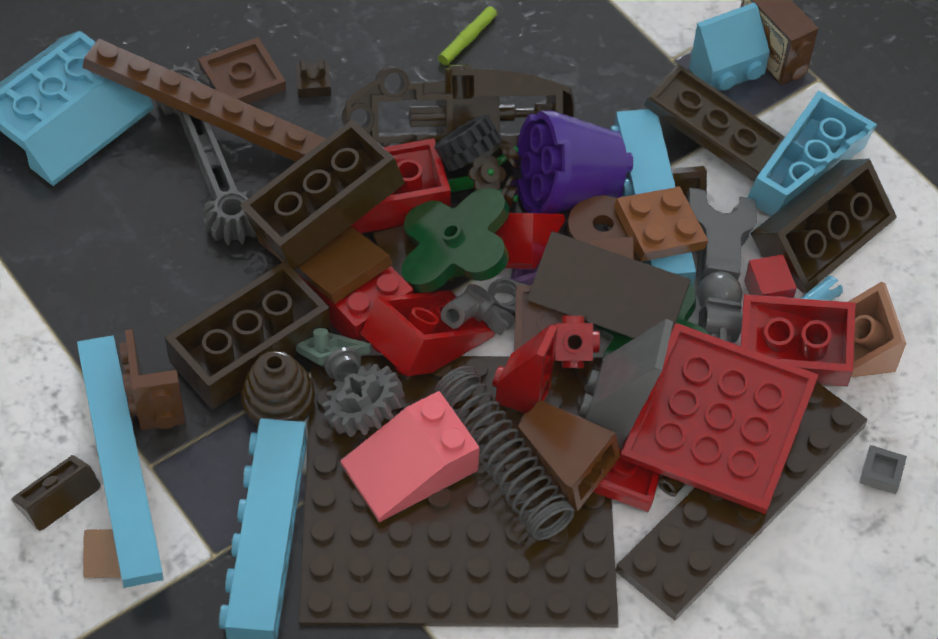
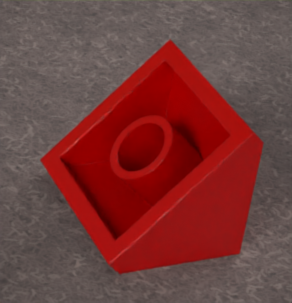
[494,213,566,269]

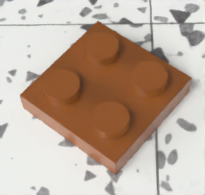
[614,187,708,262]

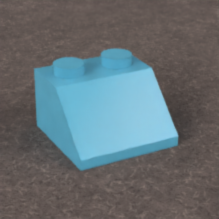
[689,3,770,91]

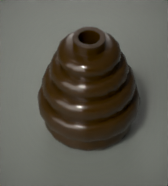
[240,350,315,427]

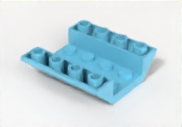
[0,31,154,186]

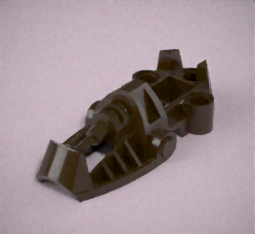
[341,65,575,167]

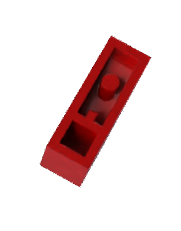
[492,324,558,414]

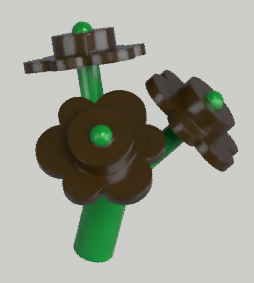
[448,141,521,208]

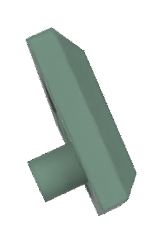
[296,328,371,366]

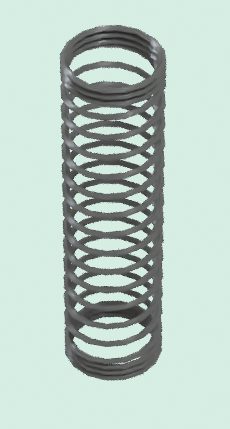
[434,366,575,540]

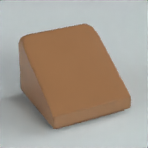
[83,529,121,578]

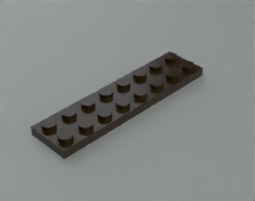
[616,382,868,621]

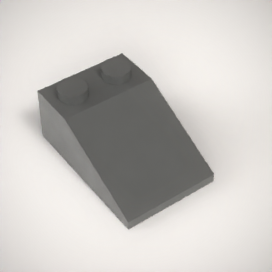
[577,319,673,448]

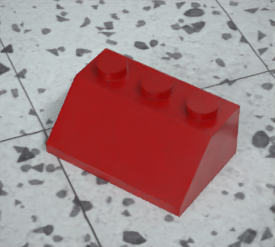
[351,138,451,233]

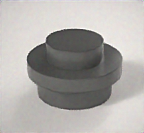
[324,347,361,382]

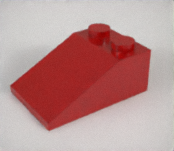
[299,266,413,343]
[360,290,496,376]
[741,294,856,387]

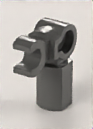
[441,284,515,336]

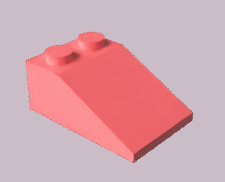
[341,391,480,522]

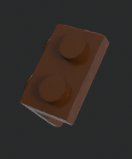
[119,329,186,430]

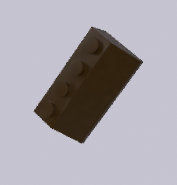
[750,158,897,293]

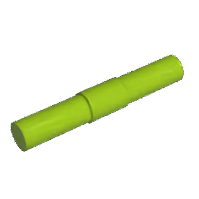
[438,6,497,66]

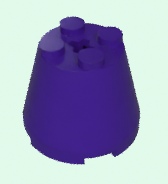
[516,110,634,214]

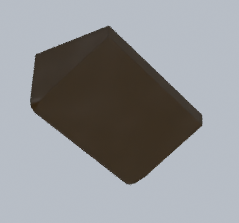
[11,455,101,531]

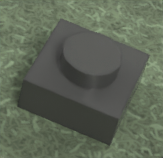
[859,445,907,494]

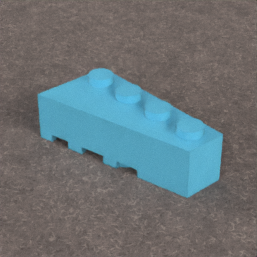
[747,90,877,216]

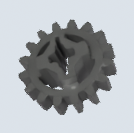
[322,364,405,437]

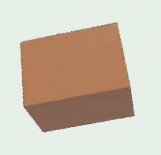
[848,281,907,377]

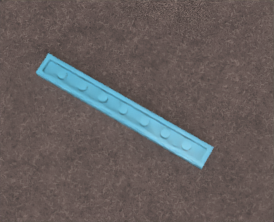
[77,335,164,588]

